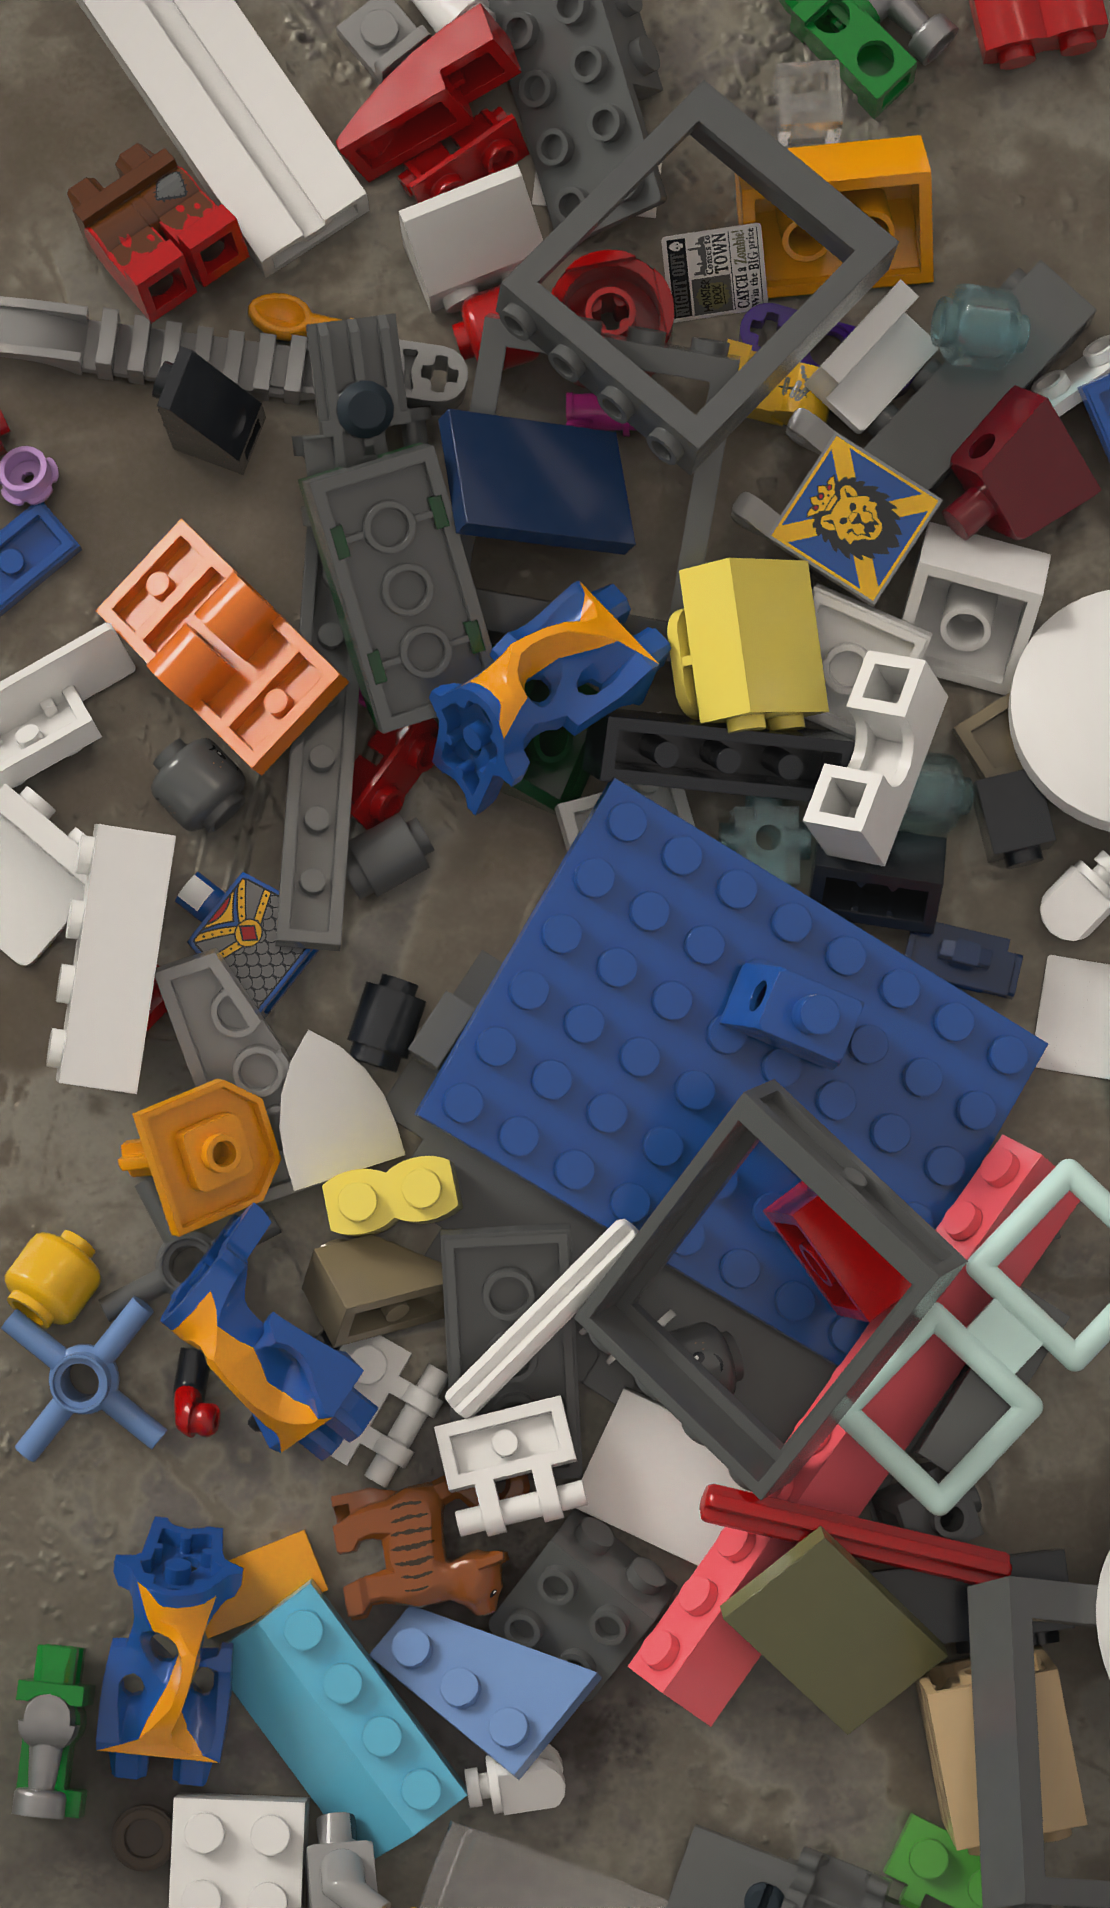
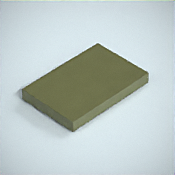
[720,1526,948,1735]

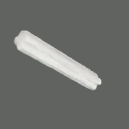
[445,1219,639,1419]

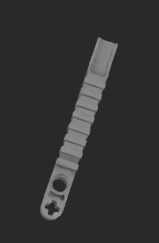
[0,296,468,416]

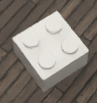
[169,1792,310,1908]

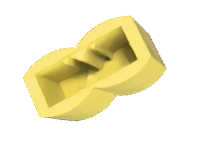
[322,1156,463,1237]

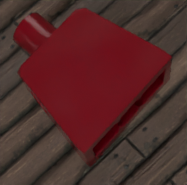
[942,385,1101,541]

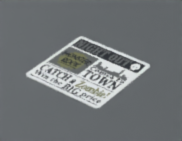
[661,223,768,323]

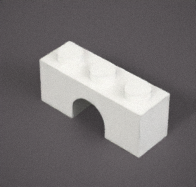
[803,650,948,866]

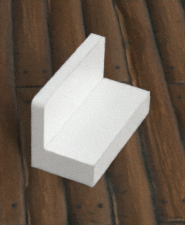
[803,279,939,434]

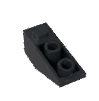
[152,346,266,475]

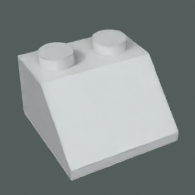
[399,164,543,313]
[901,522,1051,695]

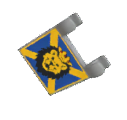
[731,408,943,607]

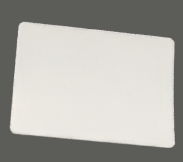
[1035,955,1110,1080]

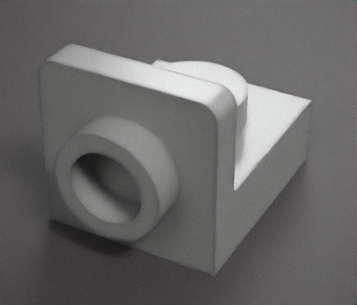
[336,0,431,85]

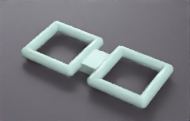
[838,1159,1110,1516]

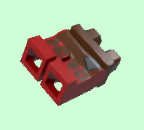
[67,143,250,324]

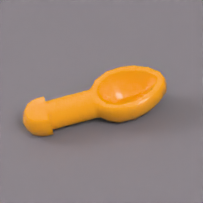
[248,293,354,342]

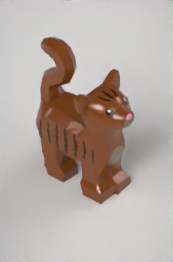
[331,1474,530,1621]

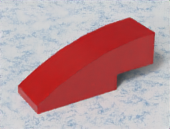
[336,3,522,182]

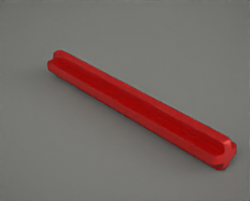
[699,1484,1012,1585]

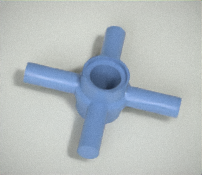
[1,1296,168,1462]

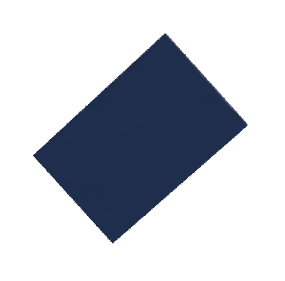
[438,409,636,555]

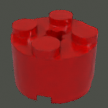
[551,250,674,388]

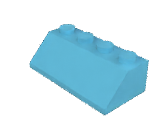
[227,1578,467,1859]

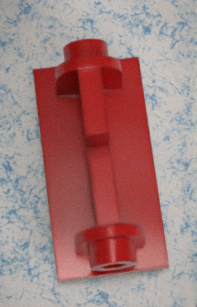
[397,106,530,204]
[350,718,439,830]

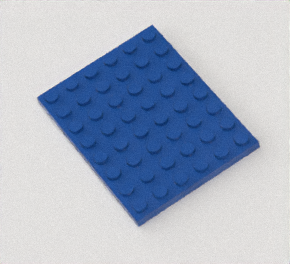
[414,778,1048,1367]

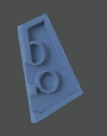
[369,1606,602,1780]

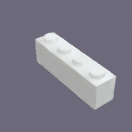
[46,824,176,1094]

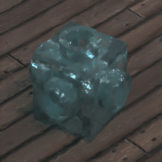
[718,796,811,887]

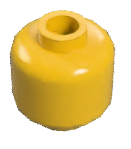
[4,1230,101,1329]

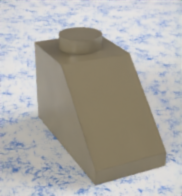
[302,1234,445,1348]

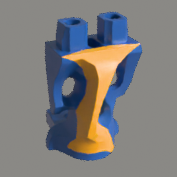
[429,581,671,816]
[160,1203,378,1461]
[96,1516,243,1786]

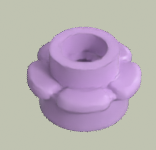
[0,446,59,506]

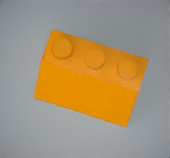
[735,135,934,298]

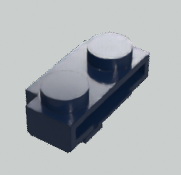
[904,922,1023,1000]

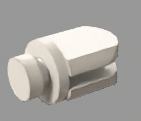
[1039,850,1110,941]
[464,1744,566,1816]

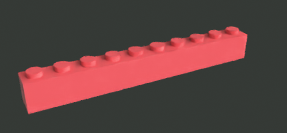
[627,1134,1080,1727]

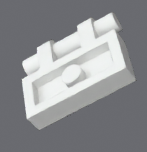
[331,1335,448,1488]
[434,1395,588,1537]

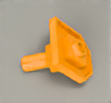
[118,1079,282,1237]

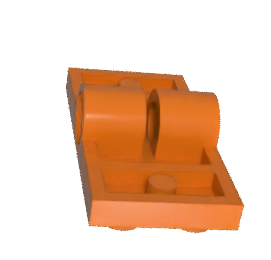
[96,518,349,776]

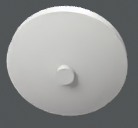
[1008,590,1110,832]

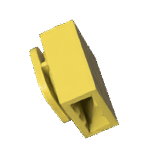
[667,558,829,733]

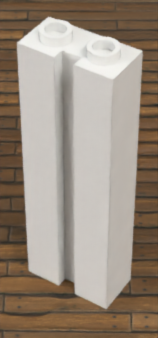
[76,0,369,278]

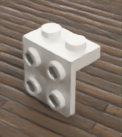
[0,783,87,967]

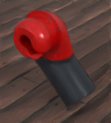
[173,1347,221,1438]

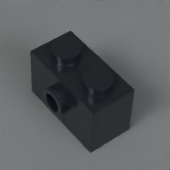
[808,831,947,934]

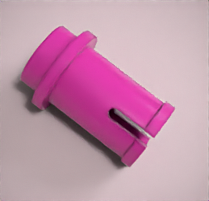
[566,392,637,437]

